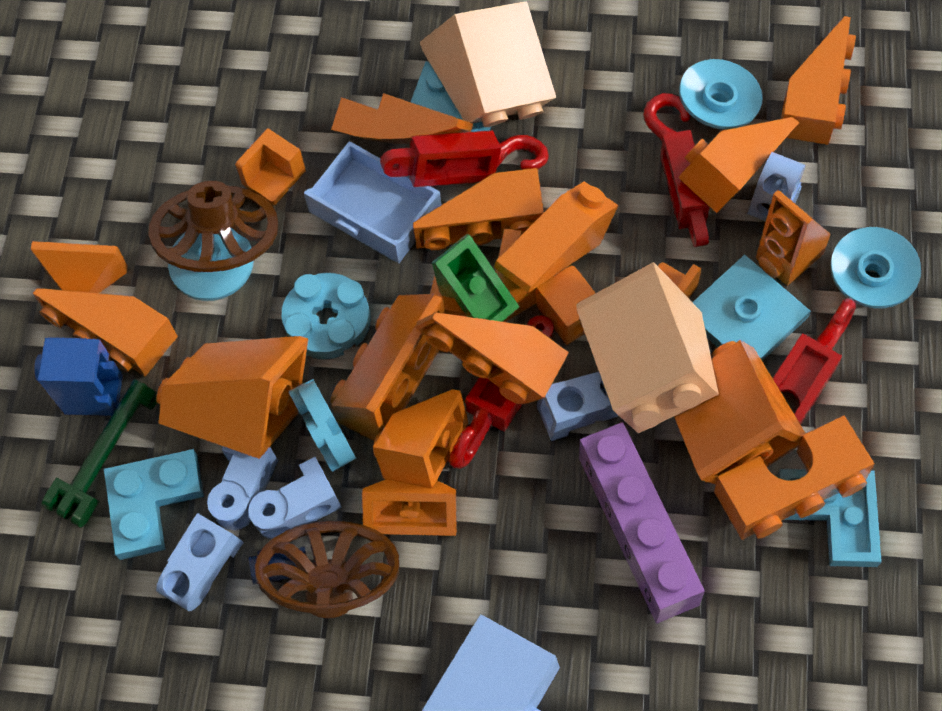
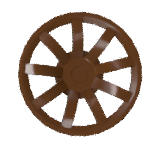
[148,181,279,272]
[255,521,400,618]

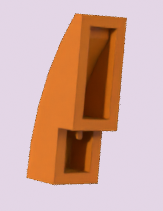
[331,93,473,144]

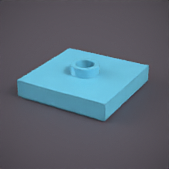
[693,255,811,361]

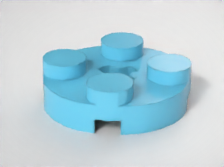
[281,273,371,359]
[288,379,356,472]

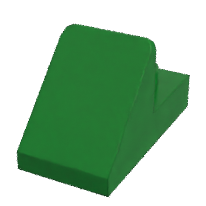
[432,234,520,322]

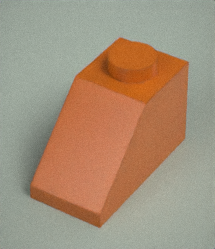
[373,389,469,488]

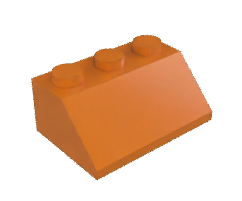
[330,294,445,441]

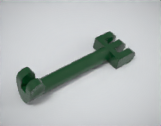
[41,379,157,528]

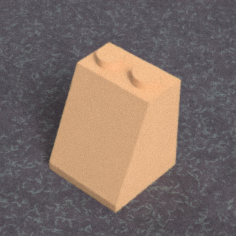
[420,1,556,127]
[576,262,719,434]

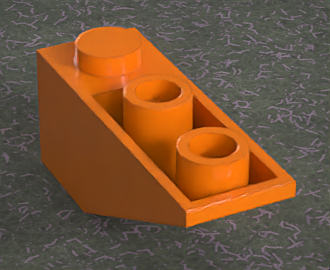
[781,16,856,145]
[413,168,544,250]
[756,190,831,286]
[33,288,178,376]
[415,312,569,404]

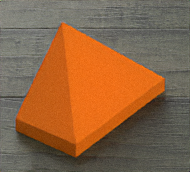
[31,241,128,293]
[362,479,457,536]

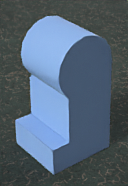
[747,152,806,221]
[537,372,618,441]
[207,446,278,531]
[248,457,342,539]
[156,513,244,611]

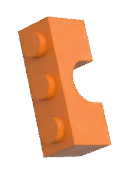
[714,415,875,540]

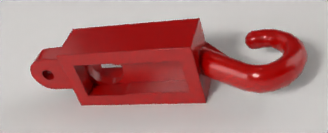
[643,93,710,247]
[380,130,549,187]
[773,298,856,425]
[448,315,554,469]

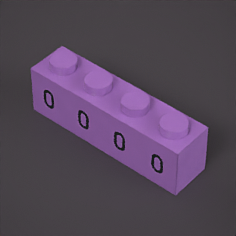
[579,422,705,624]

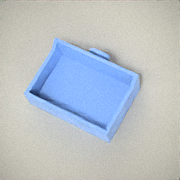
[304,141,442,264]
[422,614,560,711]

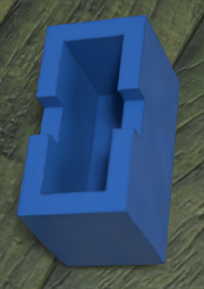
[35,337,123,416]

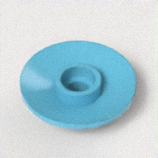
[679,59,763,129]
[830,227,921,308]
[168,228,254,301]

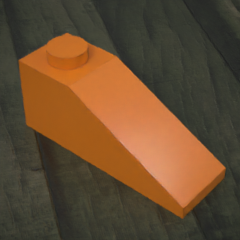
[678,117,799,213]
[494,181,618,293]

